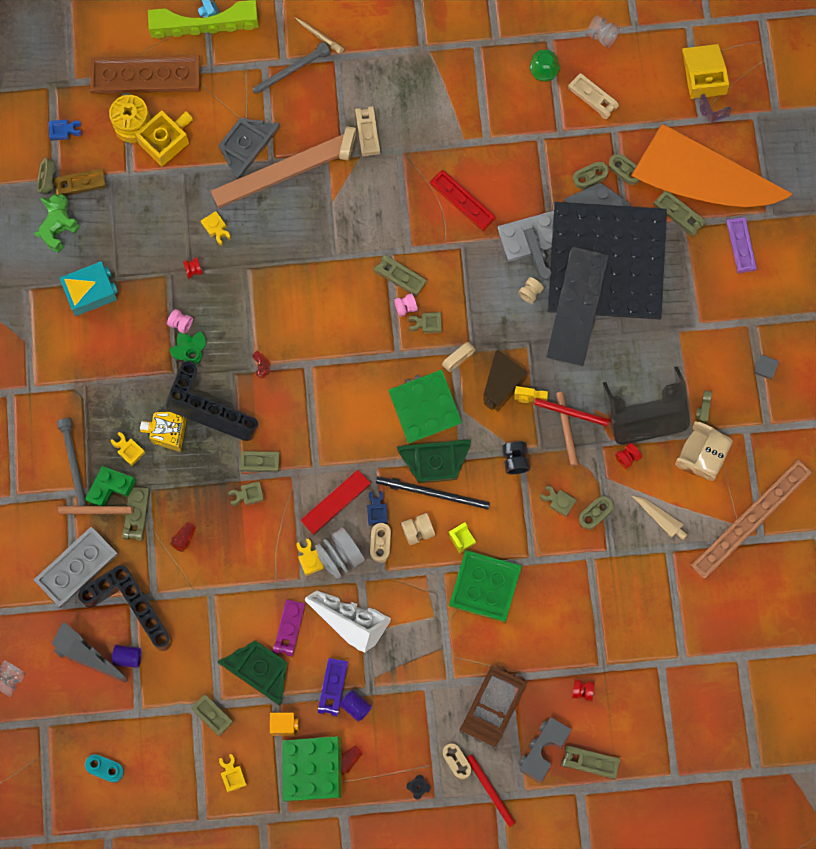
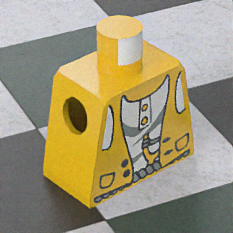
[140,412,187,452]

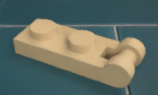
[568,73,619,119]
[355,106,380,156]

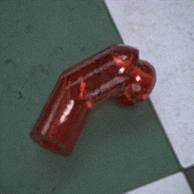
[252,351,270,378]

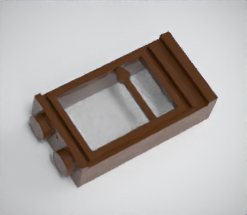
[459,665,527,750]

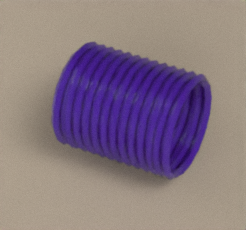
[112,644,142,668]
[339,690,372,722]

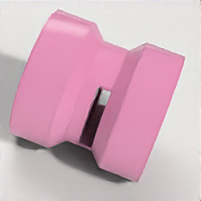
[394,293,418,317]
[167,309,193,334]

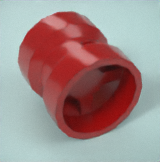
[615,443,642,469]
[572,679,595,702]

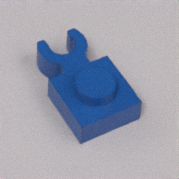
[49,119,81,141]

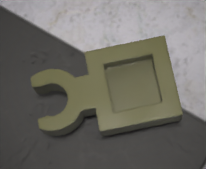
[409,312,442,334]
[696,390,712,425]
[228,481,264,506]
[540,486,577,517]

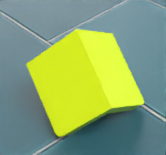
[449,522,476,554]

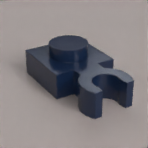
[367,491,388,526]

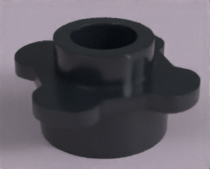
[406,775,431,800]

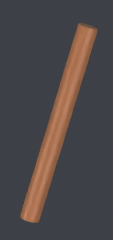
[556,392,578,467]
[57,506,134,514]

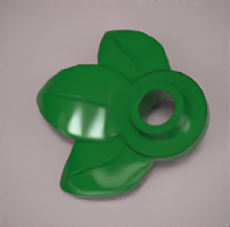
[169,331,206,364]

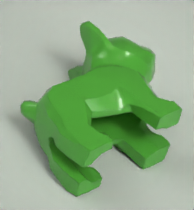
[34,194,80,253]

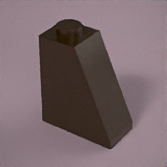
[483,350,527,412]

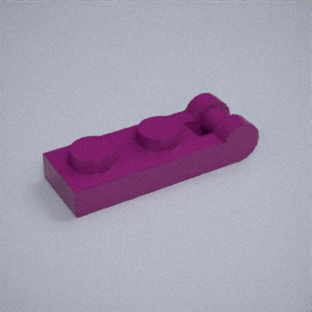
[273,599,305,657]

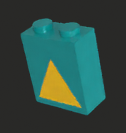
[60,261,118,316]

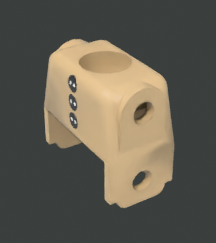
[675,421,733,481]

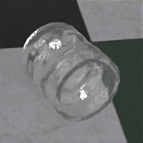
[586,15,620,48]
[0,660,26,697]

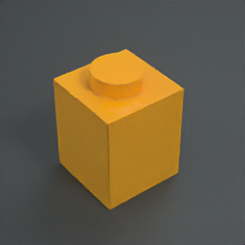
[270,713,299,736]

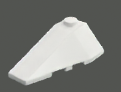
[305,591,391,652]

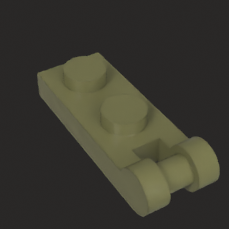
[654,191,706,237]
[373,255,427,298]
[122,487,150,541]
[561,746,620,780]

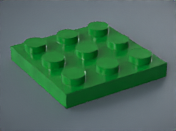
[388,369,462,444]
[449,550,522,623]
[282,736,341,802]

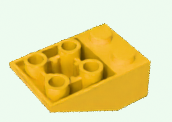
[682,44,729,99]

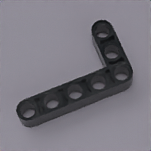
[165,361,258,441]
[78,565,172,651]

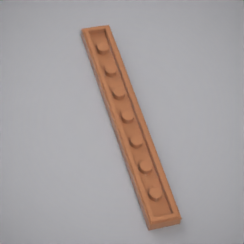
[211,134,353,209]
[690,459,813,580]

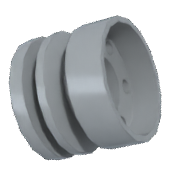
[315,527,365,580]

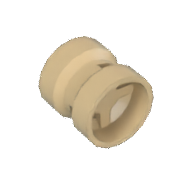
[518,277,544,304]

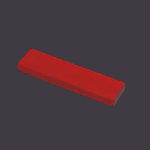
[430,169,496,231]
[300,470,371,536]

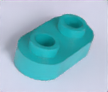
[85,754,124,783]

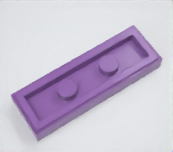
[726,217,757,274]

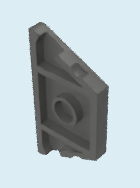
[218,118,280,179]
[564,183,630,206]

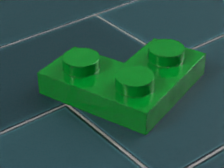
[85,466,136,506]

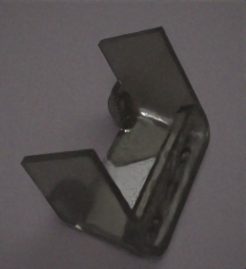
[603,366,690,445]

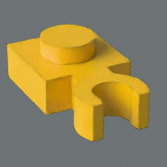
[201,211,231,246]
[514,386,548,403]
[111,432,145,466]
[297,539,324,576]
[219,754,247,793]

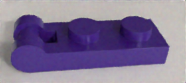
[318,658,348,717]

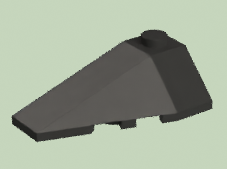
[52,622,128,683]

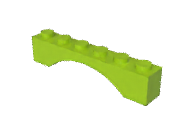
[148,0,259,39]

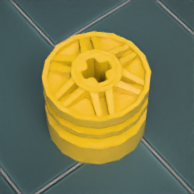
[109,95,151,143]

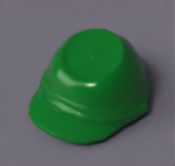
[529,50,560,82]

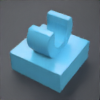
[198,0,220,18]

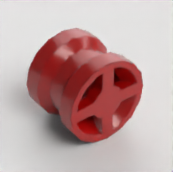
[183,257,203,279]

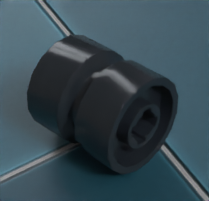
[502,441,530,475]

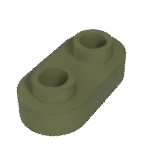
[609,154,641,185]
[37,158,56,195]
[573,162,609,189]
[579,496,613,530]

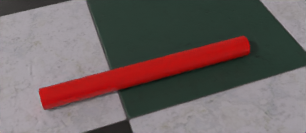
[534,398,609,427]
[466,754,516,827]

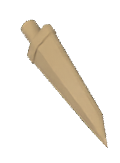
[296,18,344,54]
[632,496,688,540]

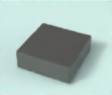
[754,355,779,380]

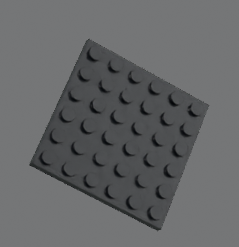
[548,202,667,320]

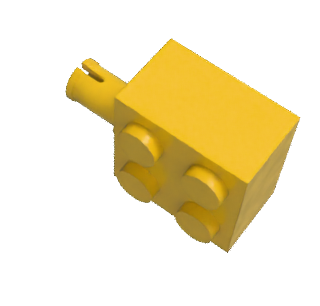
[135,111,193,167]

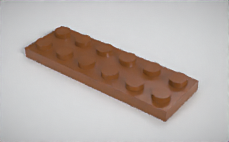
[90,55,200,94]

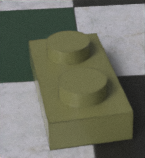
[240,451,280,472]
[191,695,234,737]

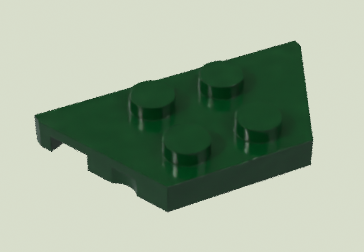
[397,439,471,484]
[218,640,288,706]

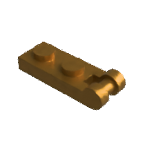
[53,169,106,196]

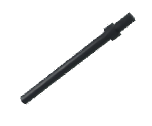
[376,476,490,510]

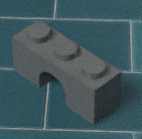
[519,717,572,784]

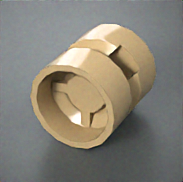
[401,513,435,546]

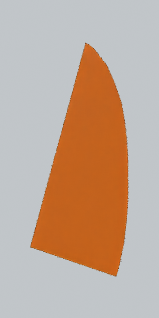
[631,124,792,207]

